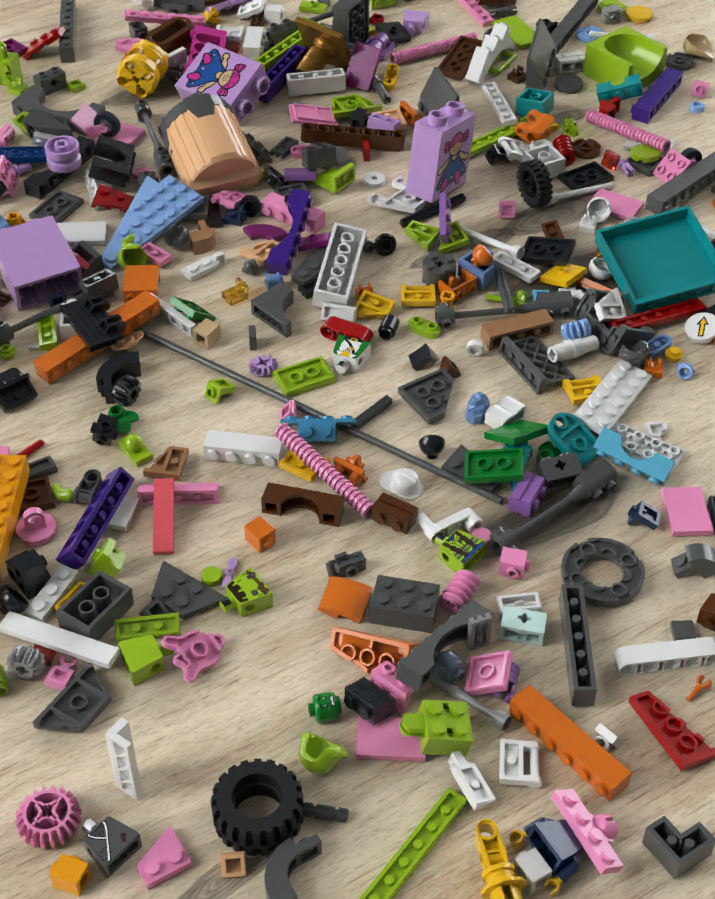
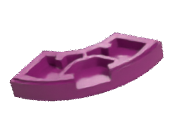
[243,224,287,242]

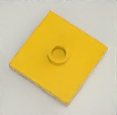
[540,264,588,288]

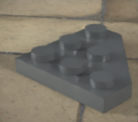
[398,368,453,425]

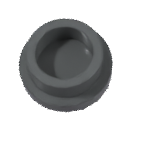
[242,258,259,275]

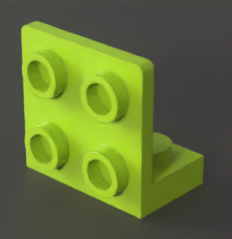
[312,162,355,194]

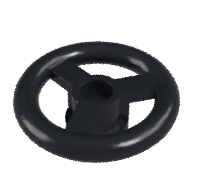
[264,164,289,188]

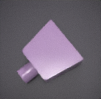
[403,9,430,35]

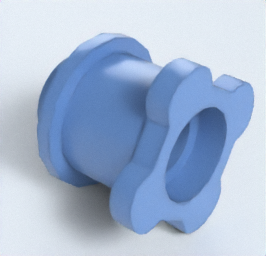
[264,272,284,291]

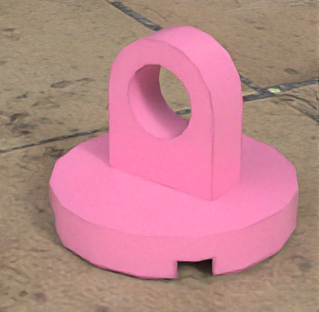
[16,507,57,546]

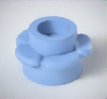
[677,362,695,380]

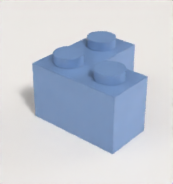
[458,247,495,290]

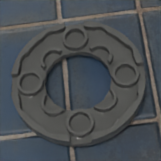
[561,538,645,607]

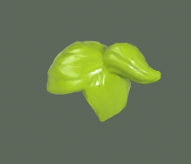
[117,233,147,270]

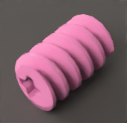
[438,570,480,615]

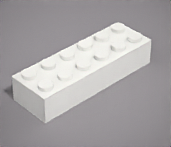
[312,222,367,307]

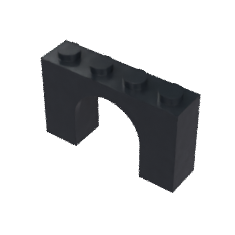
[88,135,136,188]

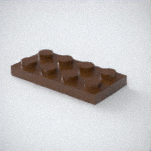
[438,35,483,80]

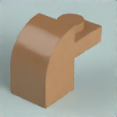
[189,219,216,255]

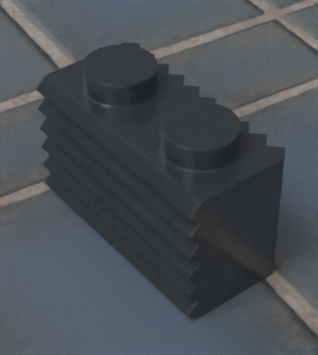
[344,677,395,726]

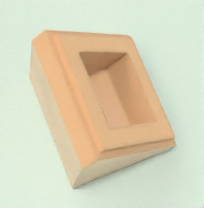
[220,851,247,878]

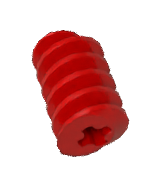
[553,134,576,167]

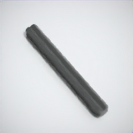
[495,267,514,314]

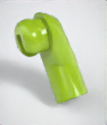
[51,483,74,502]

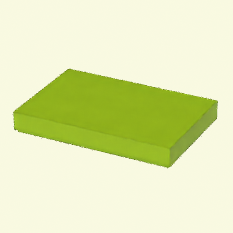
[272,356,337,397]

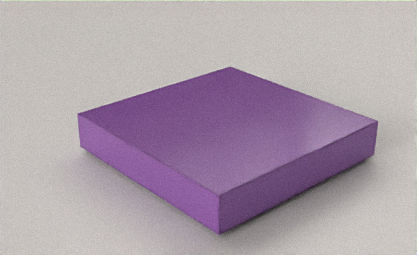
[284,168,316,181]

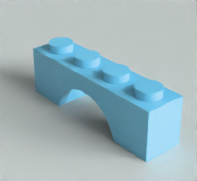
[593,427,675,485]

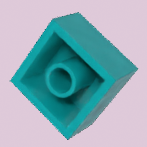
[515,88,554,117]

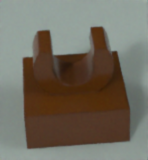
[507,65,526,84]

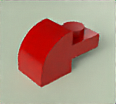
[599,96,621,118]

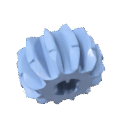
[561,319,591,340]

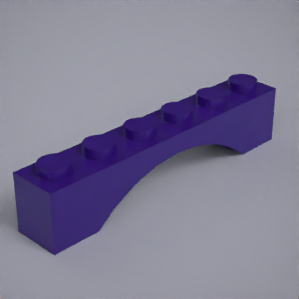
[266,189,313,276]

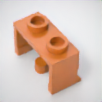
[438,268,477,301]

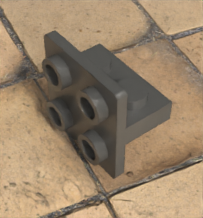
[243,132,273,163]

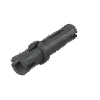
[372,74,391,104]

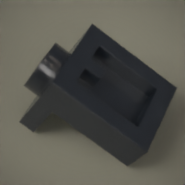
[485,144,510,165]

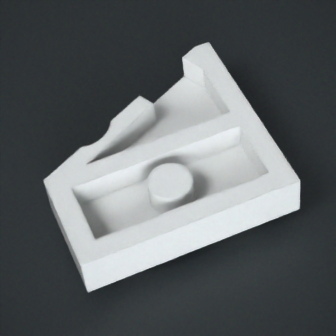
[594,288,627,322]

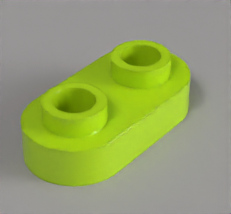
[408,316,441,339]

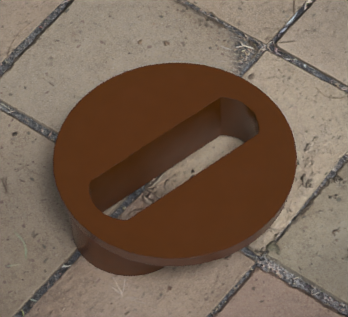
[144,17,193,55]

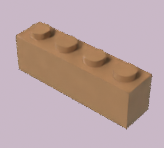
[480,309,554,351]

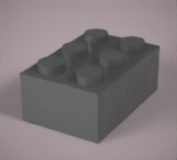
[56,570,134,641]
[369,575,440,633]

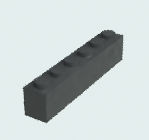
[559,584,597,706]

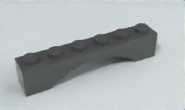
[396,600,494,692]

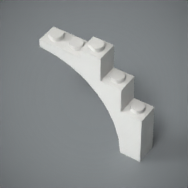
[465,22,515,86]

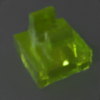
[560,116,579,137]

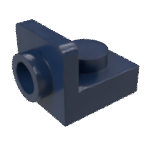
[222,204,247,226]
[627,500,662,530]

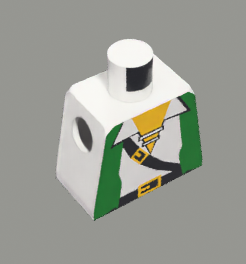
[332,335,371,374]

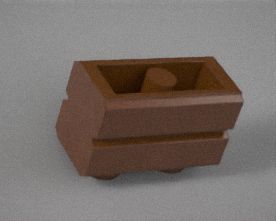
[372,492,418,534]

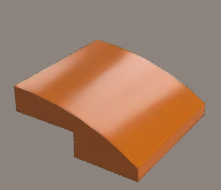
[318,576,372,624]

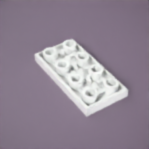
[612,422,686,479]

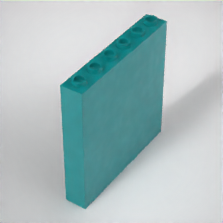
[595,205,715,315]

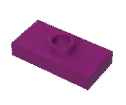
[297,232,331,251]

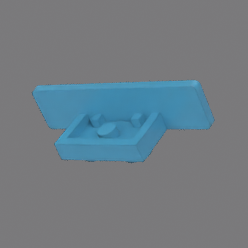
[280,415,357,443]

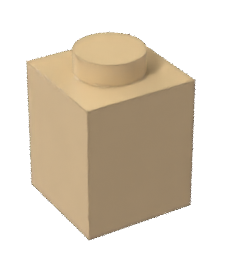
[193,318,221,349]

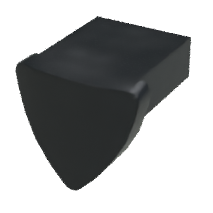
[408,343,439,371]

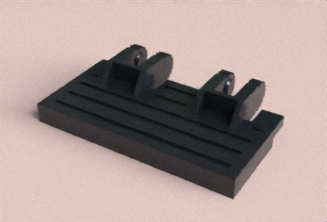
[60,294,127,352]

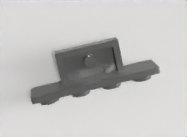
[154,0,205,13]

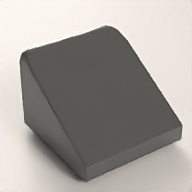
[139,597,171,616]

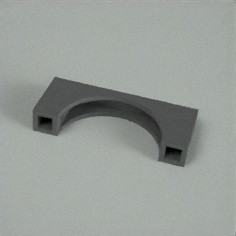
[11,85,105,136]

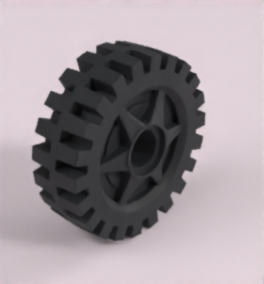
[517,159,553,208]

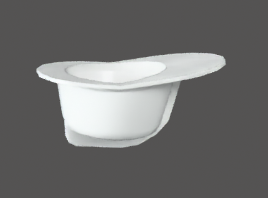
[379,468,423,500]

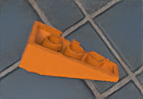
[329,627,420,674]

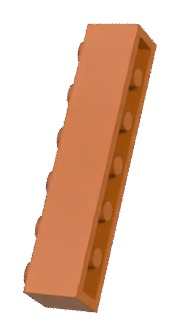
[509,684,632,801]

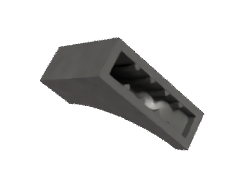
[251,282,294,338]

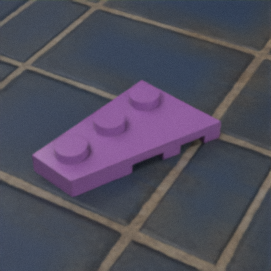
[439,192,451,244]

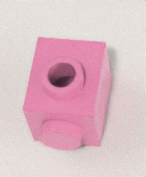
[498,547,530,580]

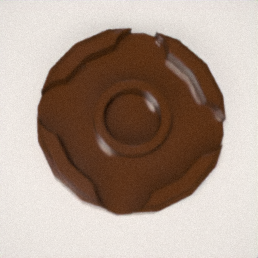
[572,138,601,159]

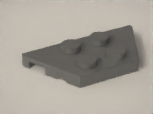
[151,561,226,620]
[33,662,112,733]

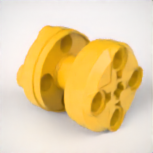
[117,39,169,98]

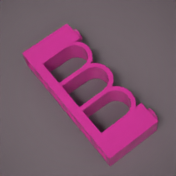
[183,25,227,74]

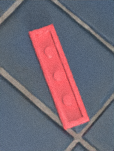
[153,478,174,555]

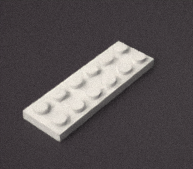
[574,359,652,435]

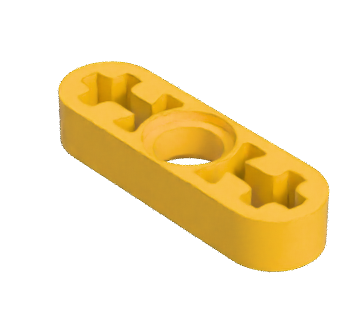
[383,64,399,91]

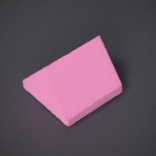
[280,399,297,419]

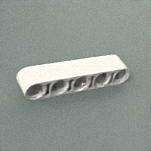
[613,637,715,676]

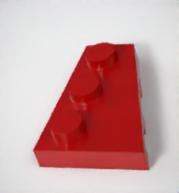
[23,26,65,61]
[91,184,135,212]

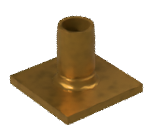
[294,16,351,73]

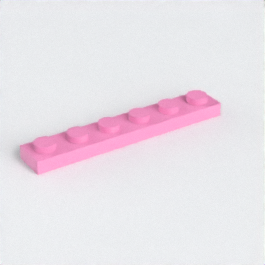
[123,9,206,27]

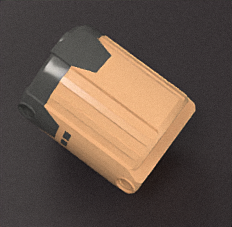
[158,92,263,196]

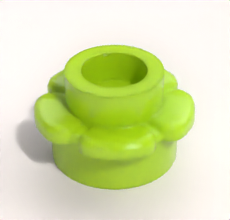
[0,344,15,360]

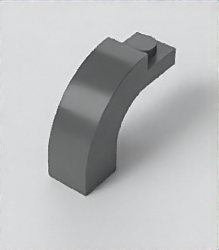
[264,834,322,899]

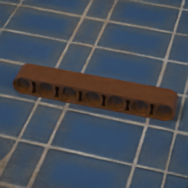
[301,123,405,151]

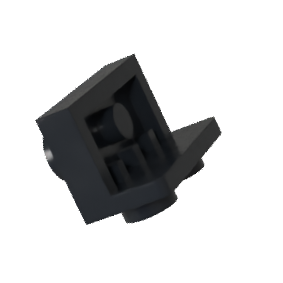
[0,373,38,413]

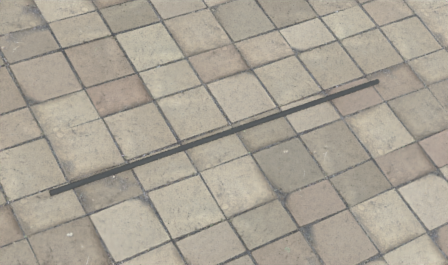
[105,311,504,505]

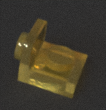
[221,277,249,306]

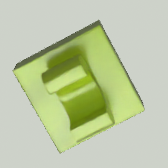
[8,77,28,96]

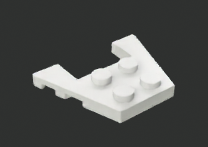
[366,176,430,213]

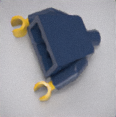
[509,817,585,897]

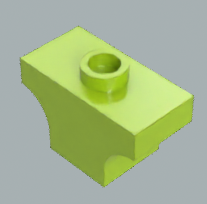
[86,538,127,578]

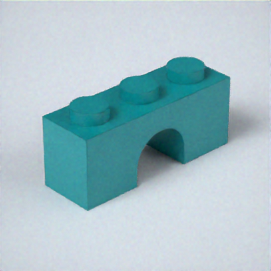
[596,74,643,104]

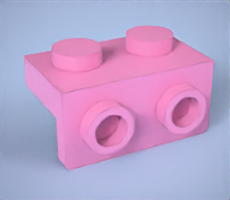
[370,660,415,714]

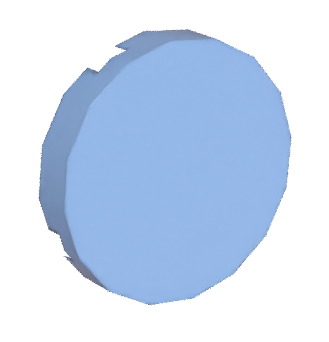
[576,26,602,44]

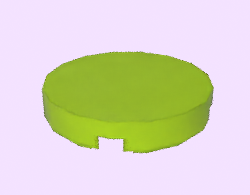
[630,144,661,163]

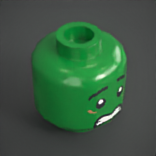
[308,692,342,723]

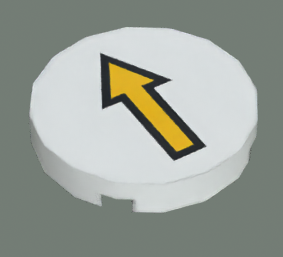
[685,312,715,344]

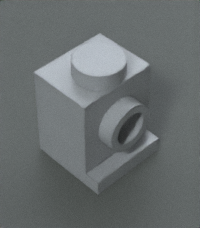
[601,4,623,25]

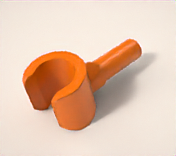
[686,675,712,702]

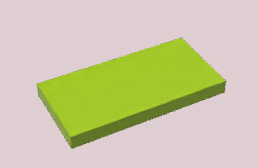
[492,15,535,50]

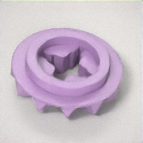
[249,354,278,376]

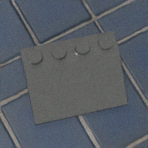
[332,0,369,56]
[525,18,557,90]
[418,67,460,117]

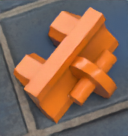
[333,454,369,487]

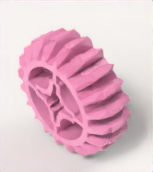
[15,785,82,850]

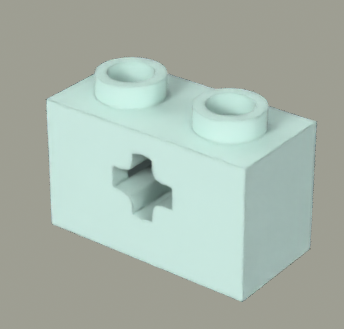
[499,606,547,647]

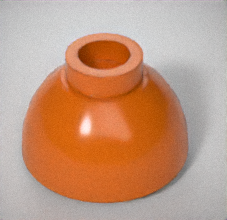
[471,244,493,267]

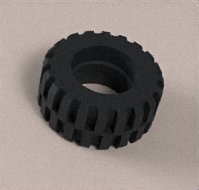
[211,759,304,856]

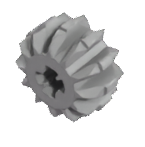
[6,644,46,681]

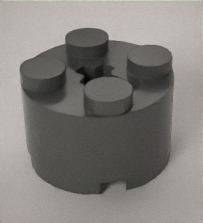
[422,251,457,290]

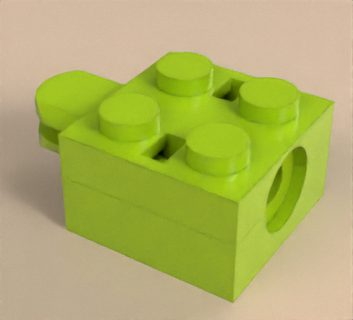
[0,41,23,86]
[399,699,474,756]

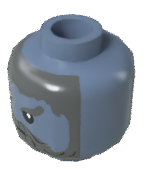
[433,650,466,683]

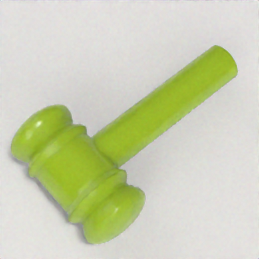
[486,290,528,307]

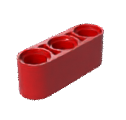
[320,316,373,342]

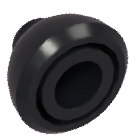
[240,195,261,217]
[374,233,396,256]
[418,435,445,460]
[0,588,28,616]

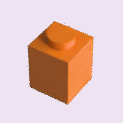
[244,516,276,553]

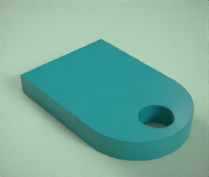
[547,412,597,468]

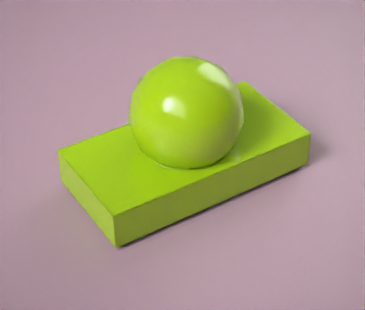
[117,433,154,467]

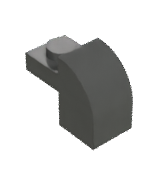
[671,543,715,579]

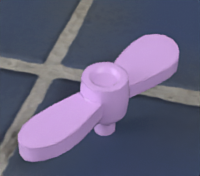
[222,558,238,590]

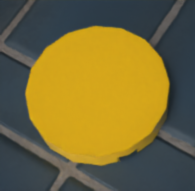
[625,6,653,23]

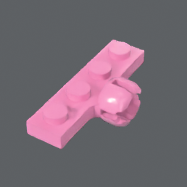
[551,789,624,875]

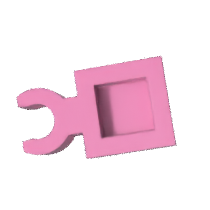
[45,656,77,690]

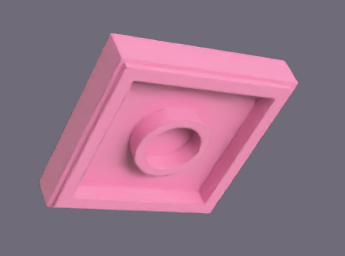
[464,650,513,696]

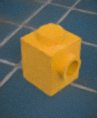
[49,854,91,897]

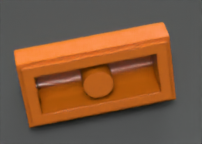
[399,100,423,128]

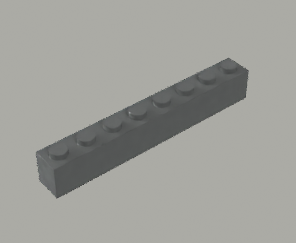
[59,0,77,63]
[644,152,715,214]

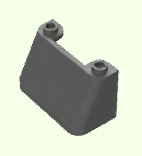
[574,288,656,355]

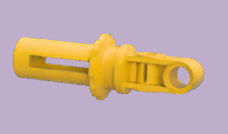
[474,819,527,899]

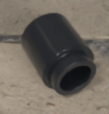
[378,314,400,340]

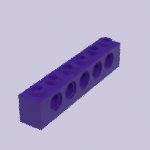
[55,466,135,570]

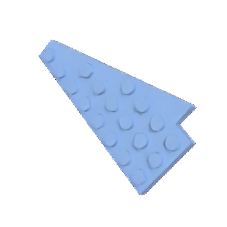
[102,175,204,272]

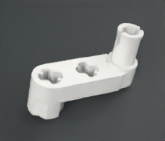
[415,508,484,543]

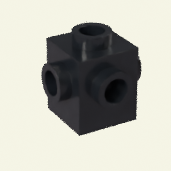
[90,413,119,446]

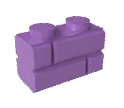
[508,471,547,517]

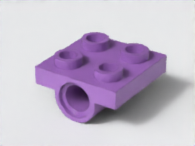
[364,32,395,60]

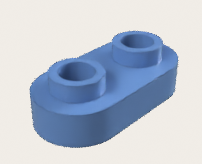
[646,334,672,359]

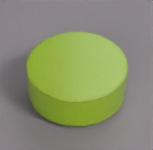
[201,566,222,587]

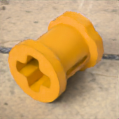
[440,290,455,308]

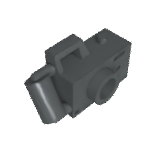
[326,550,366,578]

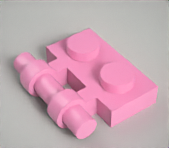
[210,189,247,209]

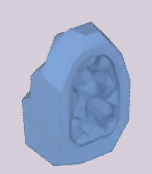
[465,392,490,425]

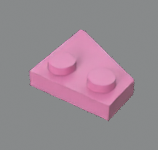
[115,38,143,53]

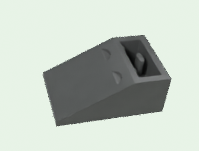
[23,107,73,139]

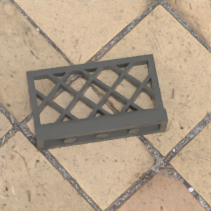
[498,335,575,394]

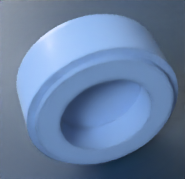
[689,101,705,114]

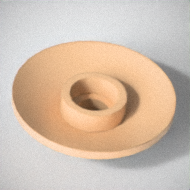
[111,331,144,352]

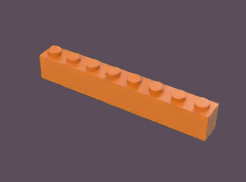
[33,290,161,385]

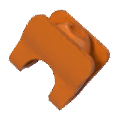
[515,109,555,144]

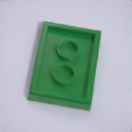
[484,419,548,446]
[464,447,524,484]

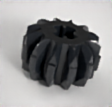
[112,375,141,407]

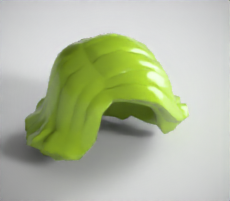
[298,732,349,775]

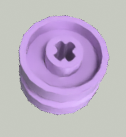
[44,135,82,173]

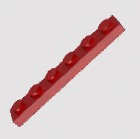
[609,298,707,329]

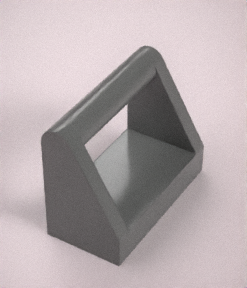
[72,240,104,278]

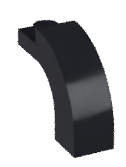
[96,351,141,404]

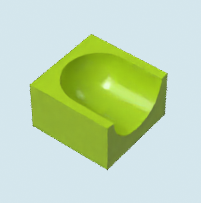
[583,26,668,88]

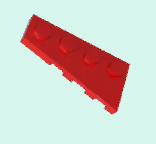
[628,690,715,771]

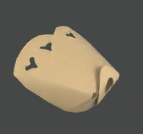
[683,34,715,59]

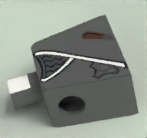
[82,816,142,878]

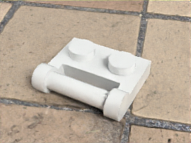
[237,0,267,20]
[216,25,245,42]
[498,136,528,162]
[499,739,542,789]

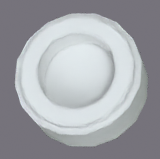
[466,340,484,356]

